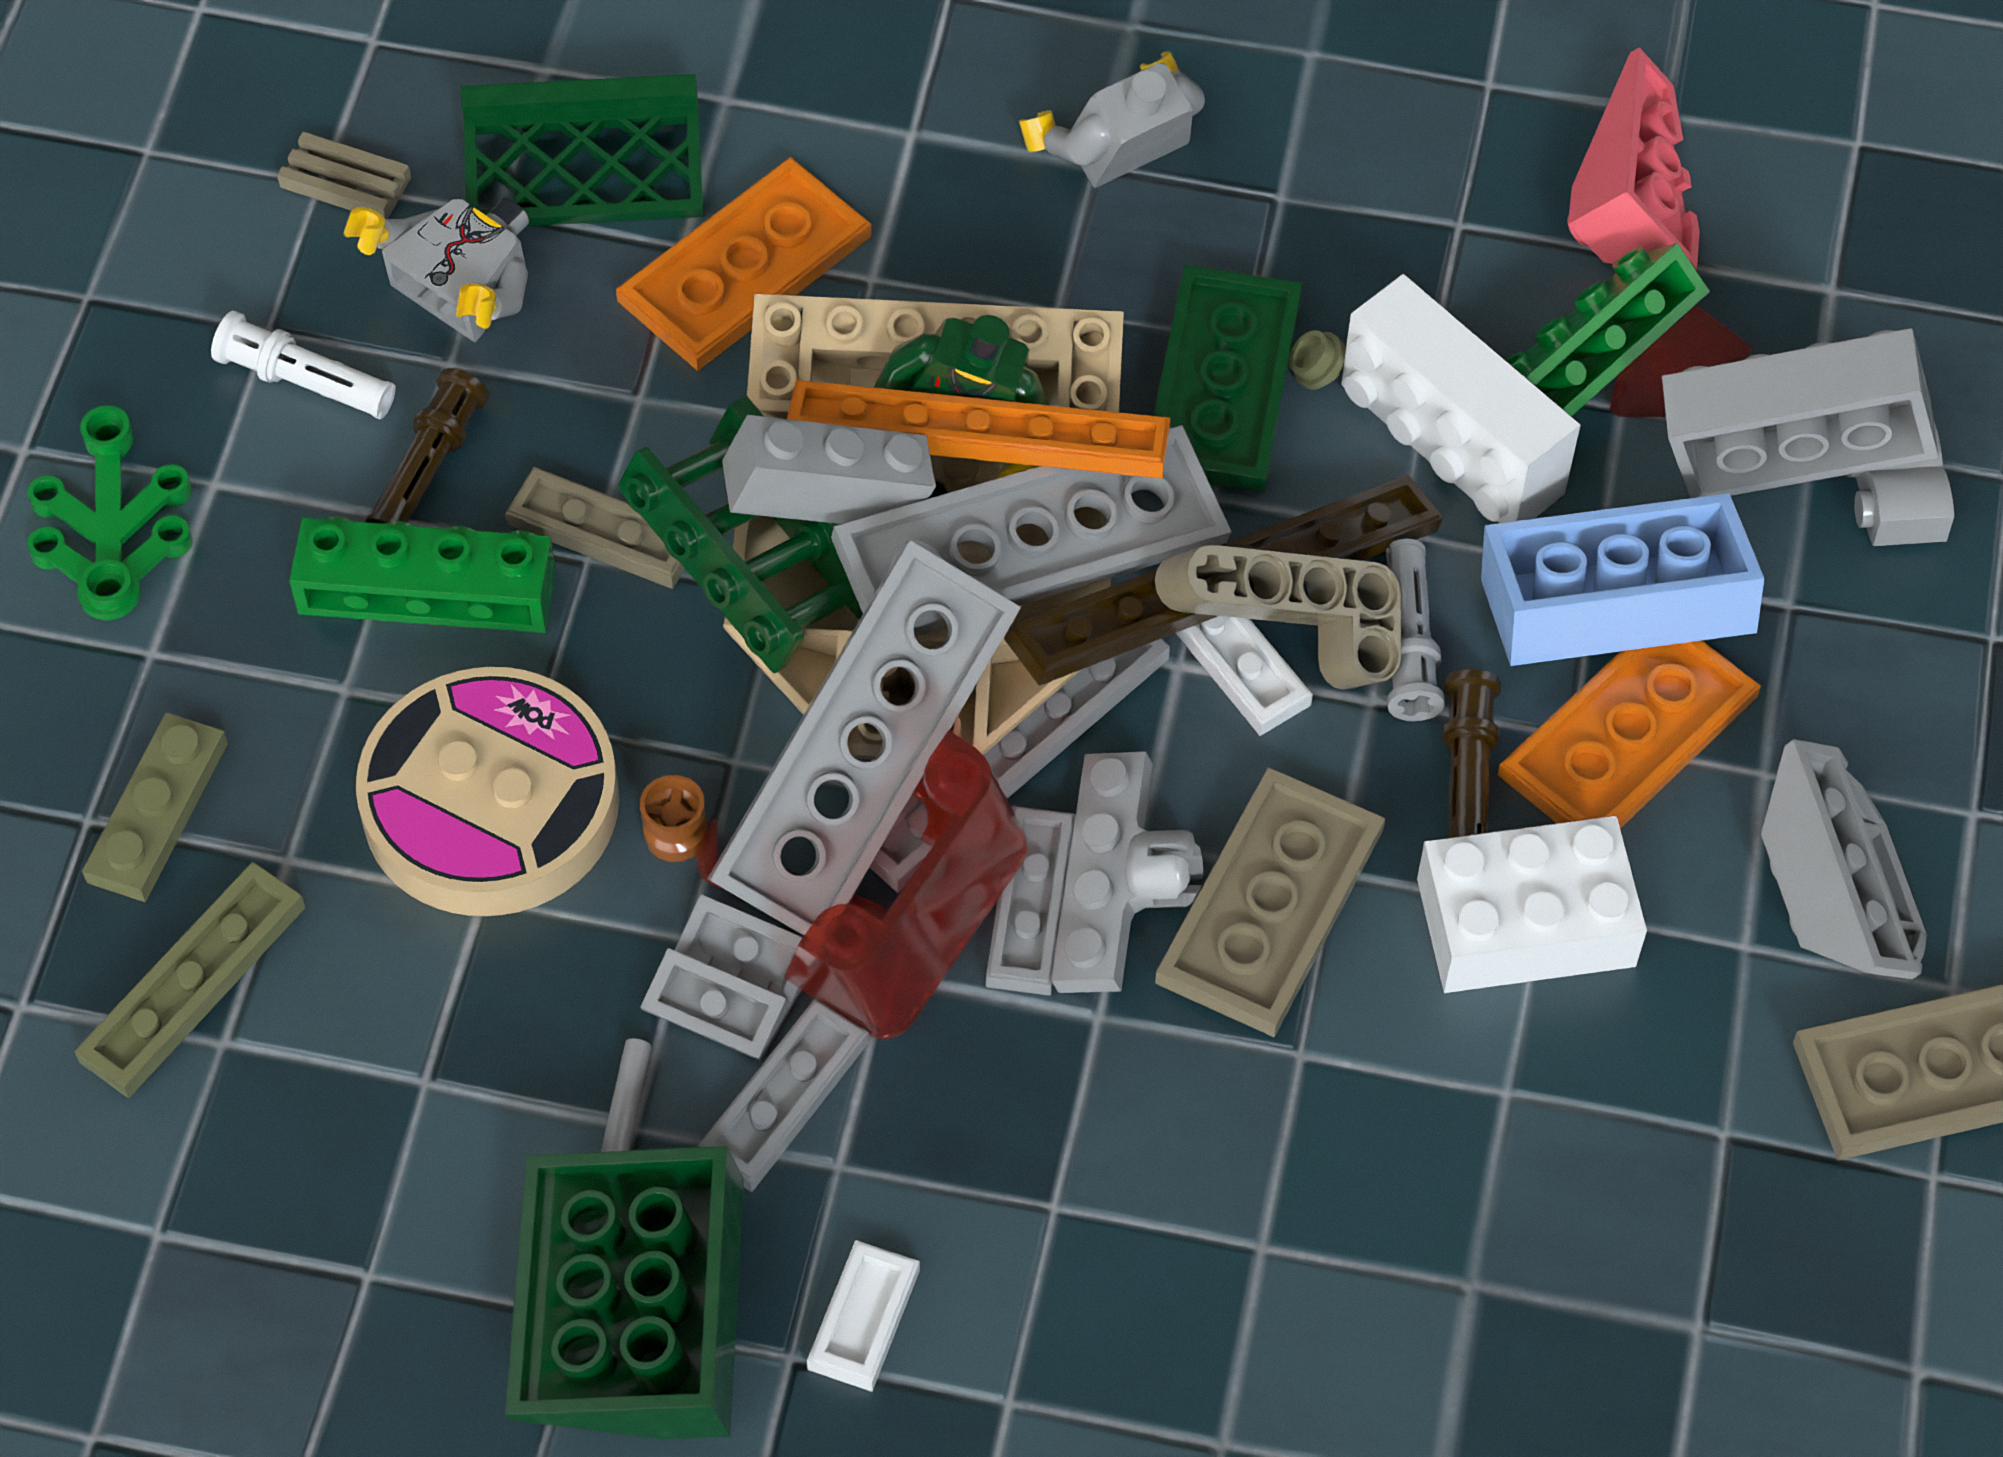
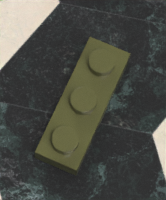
[82,713,228,902]

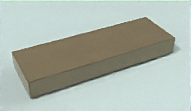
[505,467,685,589]

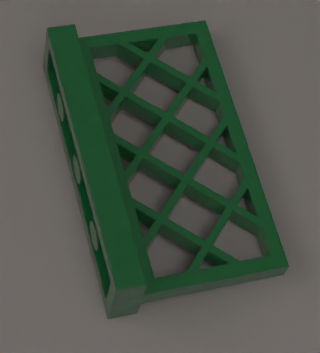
[461,74,704,226]

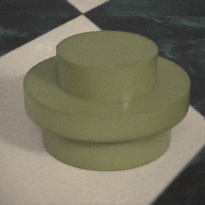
[1289,330,1346,390]

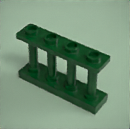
[618,396,863,673]

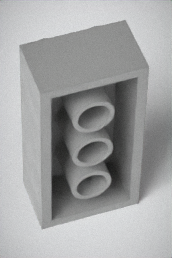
[1662,328,1939,498]

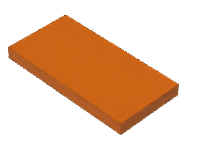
[616,157,872,371]
[1497,640,1761,829]

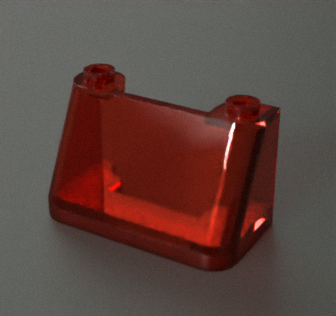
[784,730,1028,1039]

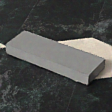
[986,806,1076,996]
[697,998,869,1192]

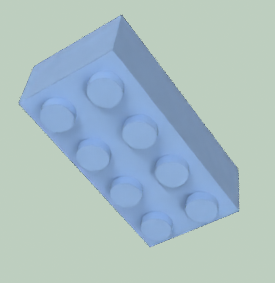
[1481,493,1764,666]

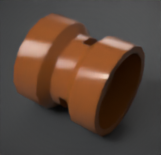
[640,775,708,862]

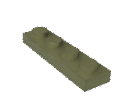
[74,862,305,1099]

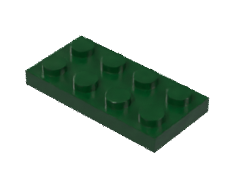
[1153,265,1302,493]

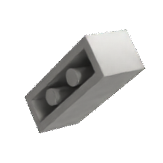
[722,415,936,524]

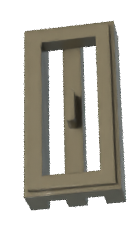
[277,132,411,219]

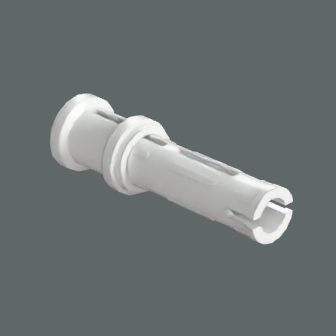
[211,311,396,419]

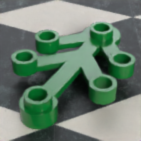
[27,405,193,620]

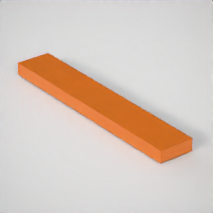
[787,380,1170,479]

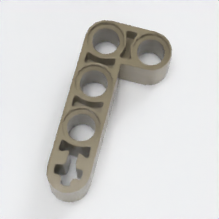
[1155,545,1401,690]

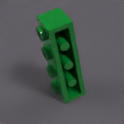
[1505,243,1710,417]
[289,516,556,633]

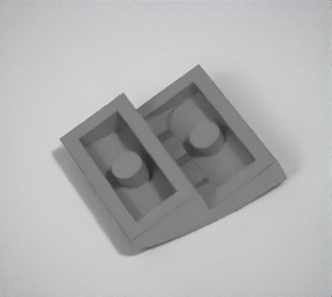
[640,895,822,1061]

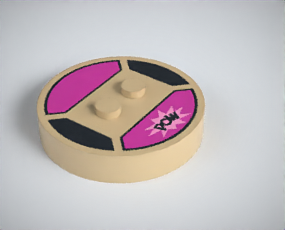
[356,667,619,916]

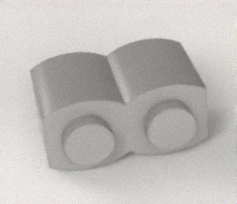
[1847,422,1954,546]

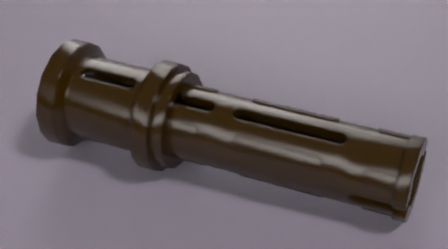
[365,368,490,524]
[1442,669,1501,839]

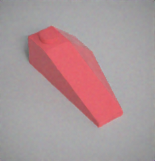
[1567,47,1700,270]

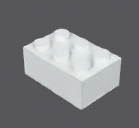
[1417,816,1647,993]

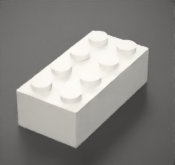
[1341,274,1580,523]

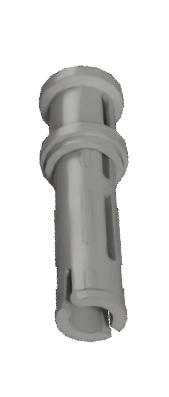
[1386,539,1445,722]

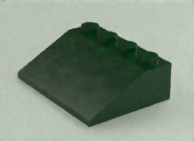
[505,1146,744,1439]

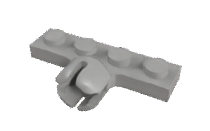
[1051,752,1203,993]

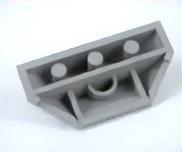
[1761,739,1927,979]

